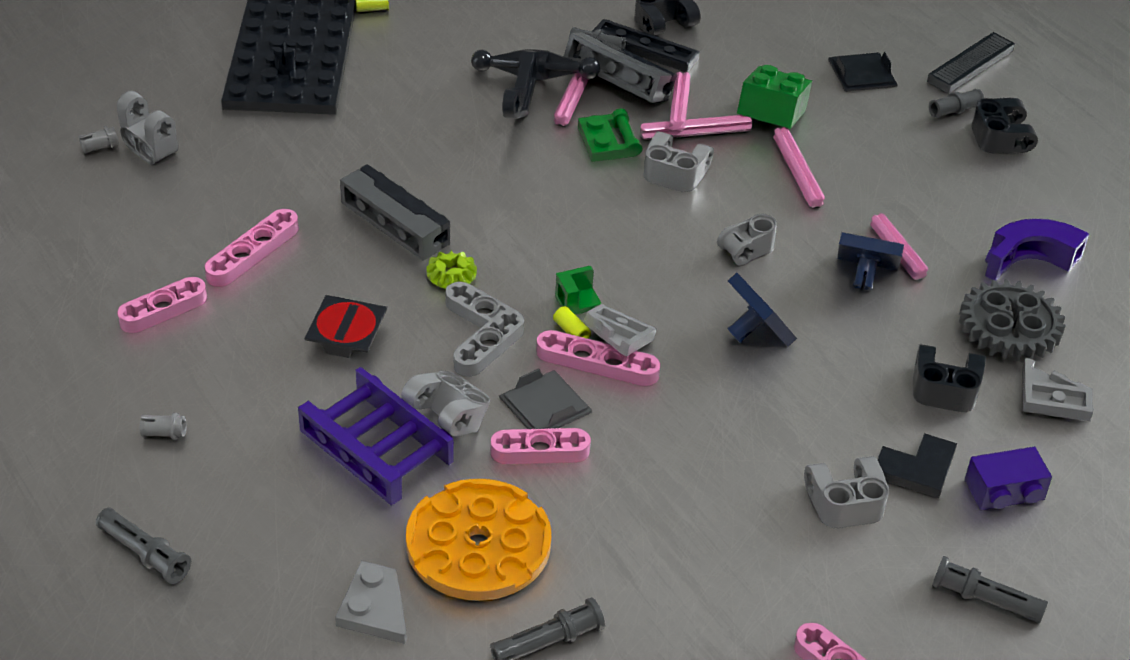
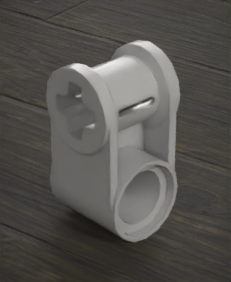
[717,214,777,266]

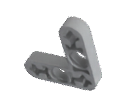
[446,282,524,377]

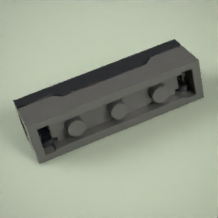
[564,32,677,102]
[340,164,450,261]

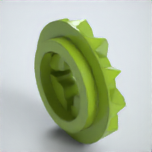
[426,250,477,288]

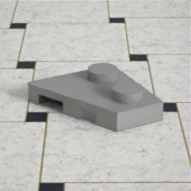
[584,304,657,356]
[1022,358,1093,421]
[335,560,407,644]

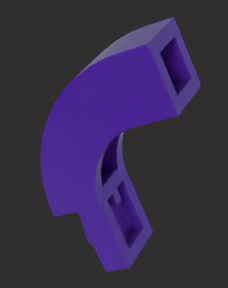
[985,219,1089,281]

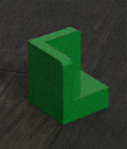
[555,266,601,315]

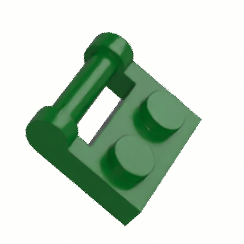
[578,108,643,162]

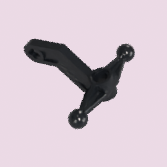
[471,49,601,119]

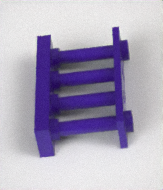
[298,367,454,506]

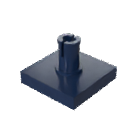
[837,232,904,291]
[727,272,797,347]

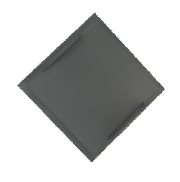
[499,368,592,429]

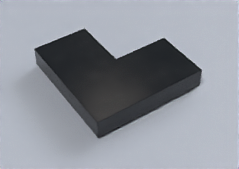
[877,433,958,498]

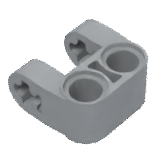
[117,90,178,164]
[643,131,714,192]
[401,371,490,436]
[804,456,889,528]

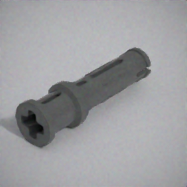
[96,507,192,584]
[932,556,1048,624]
[490,597,605,660]

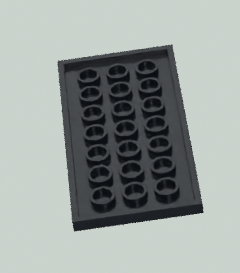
[221,0,356,115]

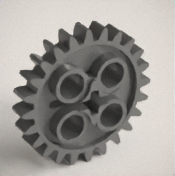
[959,279,1066,361]

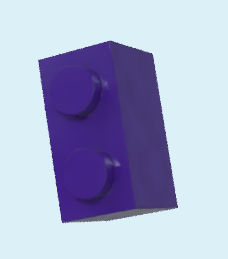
[964,446,1052,511]

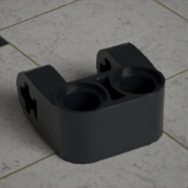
[634,0,701,36]
[972,98,1038,154]
[913,344,986,412]

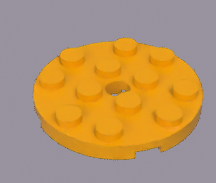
[406,479,552,601]

